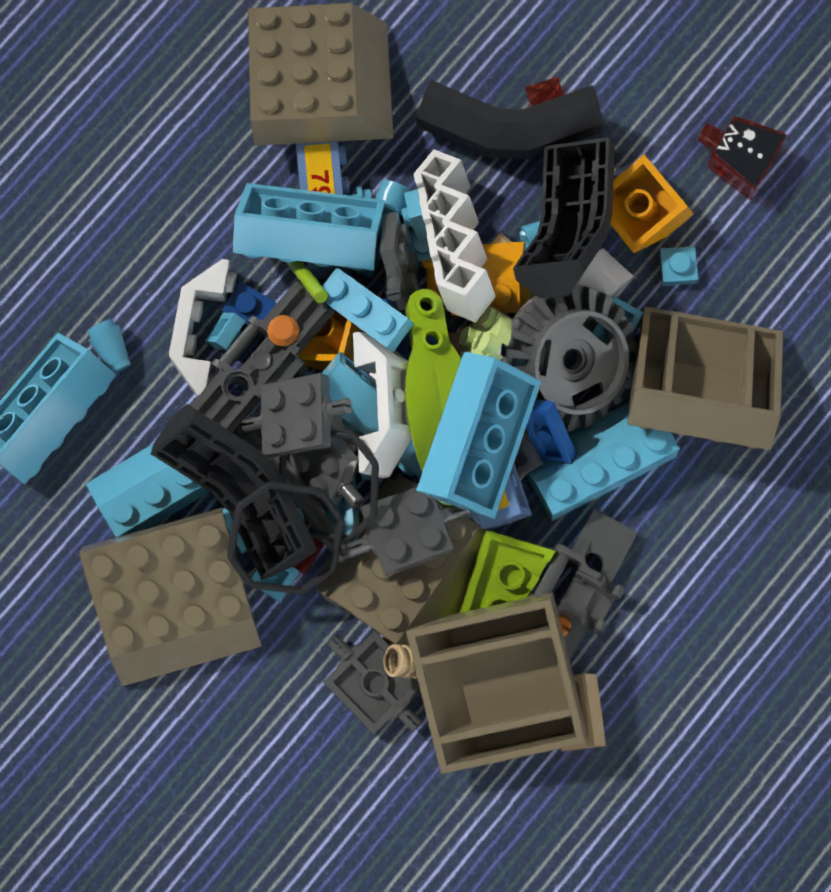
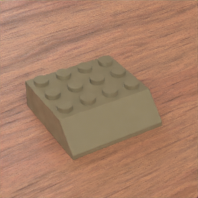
[248,3,393,146]
[627,306,783,450]
[79,508,262,686]
[406,592,587,774]

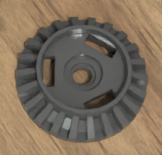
[500,285,637,431]

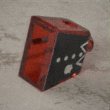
[697,117,787,200]

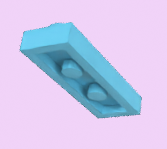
[322,267,414,353]

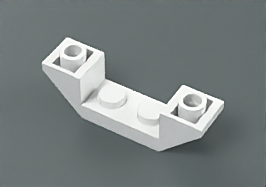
[169,259,237,397]
[353,332,412,478]

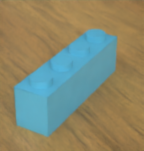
[322,352,422,478]

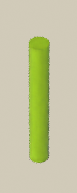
[286,261,328,303]

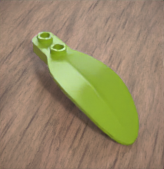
[405,289,461,505]

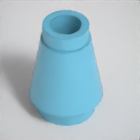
[87,319,131,373]

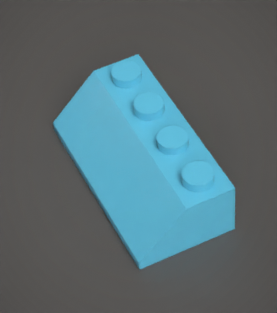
[233,183,385,271]
[0,333,116,484]
[416,352,542,519]
[526,402,680,522]
[86,444,210,538]

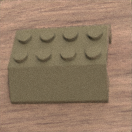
[316,475,485,645]

